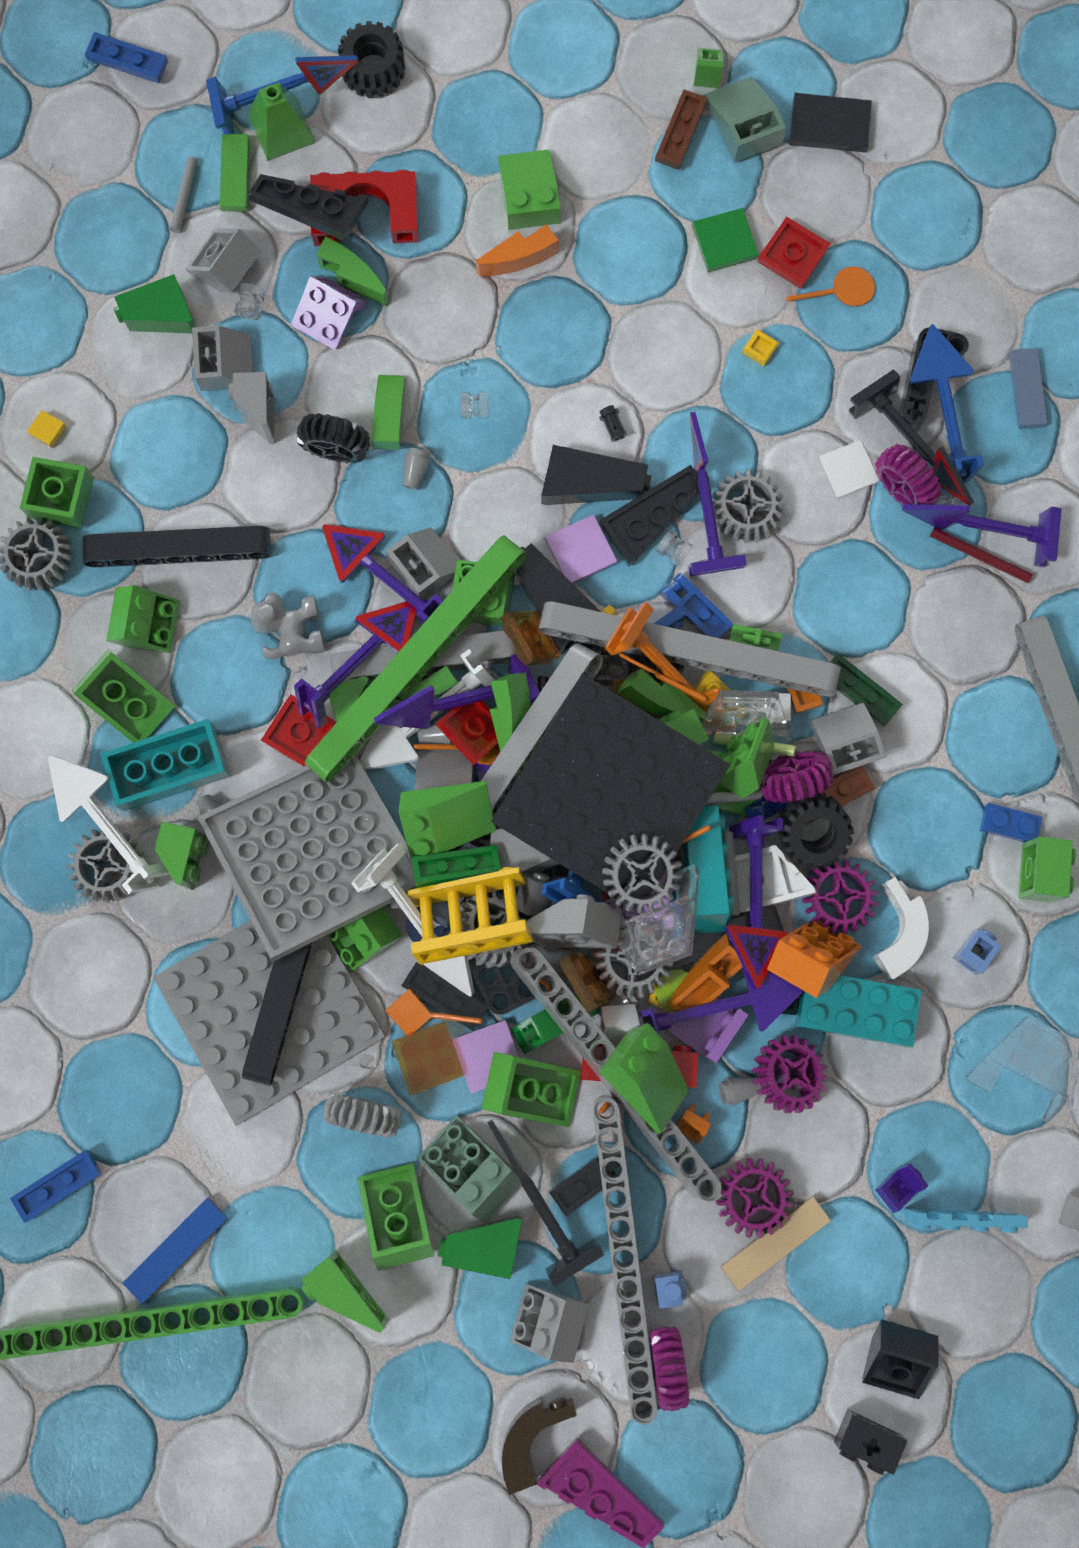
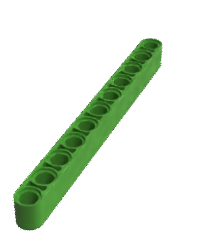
[305,535,526,783]
[0,1287,306,1360]

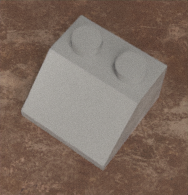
[186,228,261,293]
[228,372,275,444]

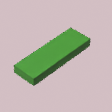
[220,134,249,211]

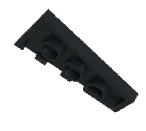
[248,174,368,241]
[600,465,700,567]

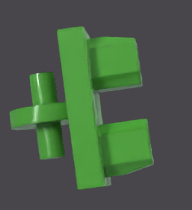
[730,624,782,651]

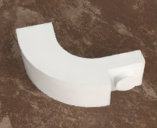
[872,877,929,981]

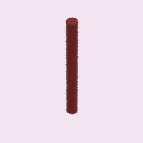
[929,527,1033,583]

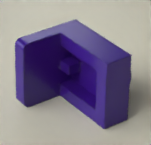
[875,1163,928,1213]

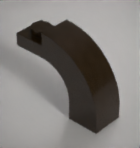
[502,1397,577,1495]

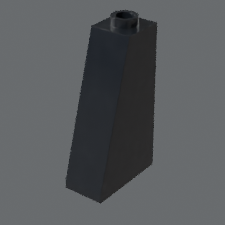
[541,445,652,505]
[514,543,601,655]

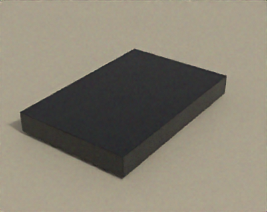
[789,93,872,153]

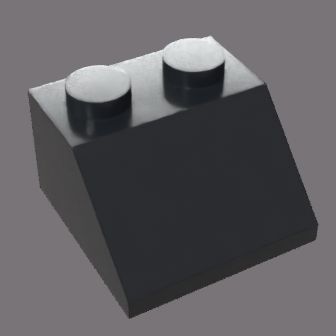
[862,1319,939,1399]

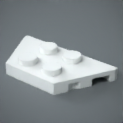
[735,845,817,914]

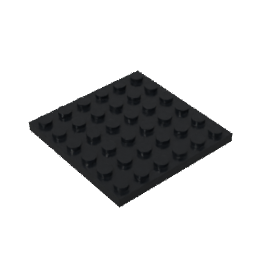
[491,673,731,911]

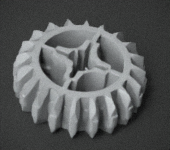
[712,469,784,543]
[0,517,73,591]
[67,829,143,903]
[602,834,682,913]
[460,891,527,968]
[595,921,673,999]
[323,1093,402,1138]

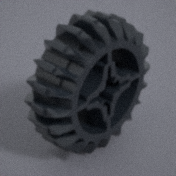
[296,413,370,464]

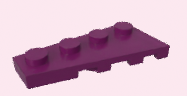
[537,1437,664,1548]

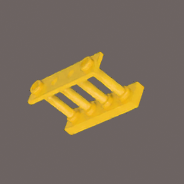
[407,867,533,965]

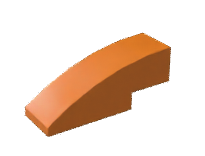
[476,224,559,276]
[668,933,743,1021]

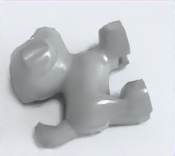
[251,593,326,660]

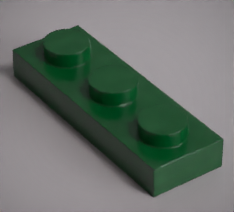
[830,653,903,727]

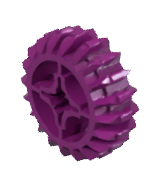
[875,444,941,505]
[759,750,834,803]
[802,859,879,934]
[751,1035,829,1114]
[715,1158,794,1238]
[650,1326,690,1412]

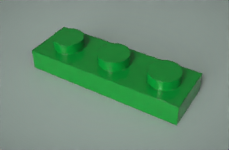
[411,845,501,888]

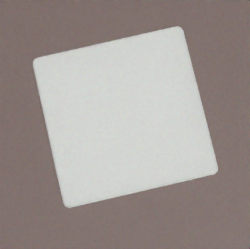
[819,440,879,497]

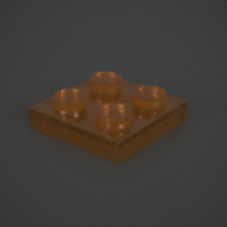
[500,611,560,666]
[558,952,610,1013]
[391,1022,465,1096]

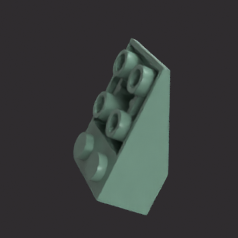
[704,76,786,163]
[418,1115,521,1223]

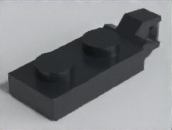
[549,1156,621,1216]

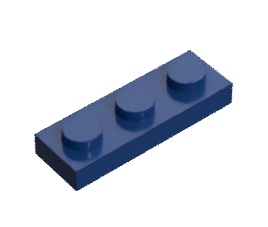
[85,32,168,84]
[10,1149,102,1223]

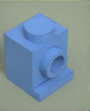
[953,929,1002,975]
[653,1270,687,1309]

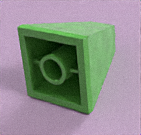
[248,83,316,161]

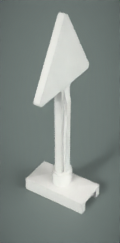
[359,649,495,771]
[48,756,170,894]
[351,843,474,996]

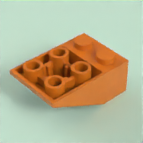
[767,920,862,998]

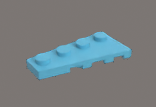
[904,1208,1028,1233]

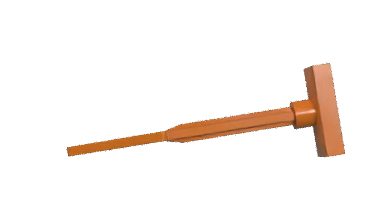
[605,602,733,735]

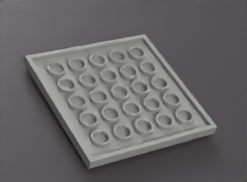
[197,755,416,962]
[153,921,386,1126]

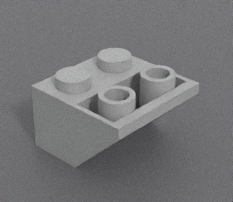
[192,326,253,391]
[385,527,457,600]
[810,703,886,775]
[510,1283,589,1363]

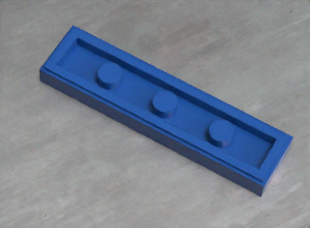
[122,1197,228,1304]

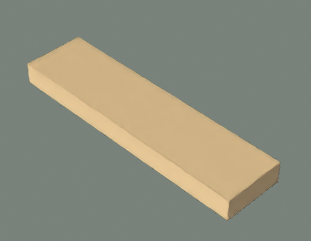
[720,1196,831,1291]

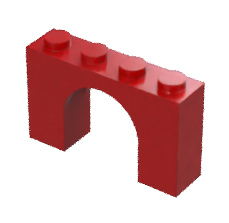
[310,169,419,246]

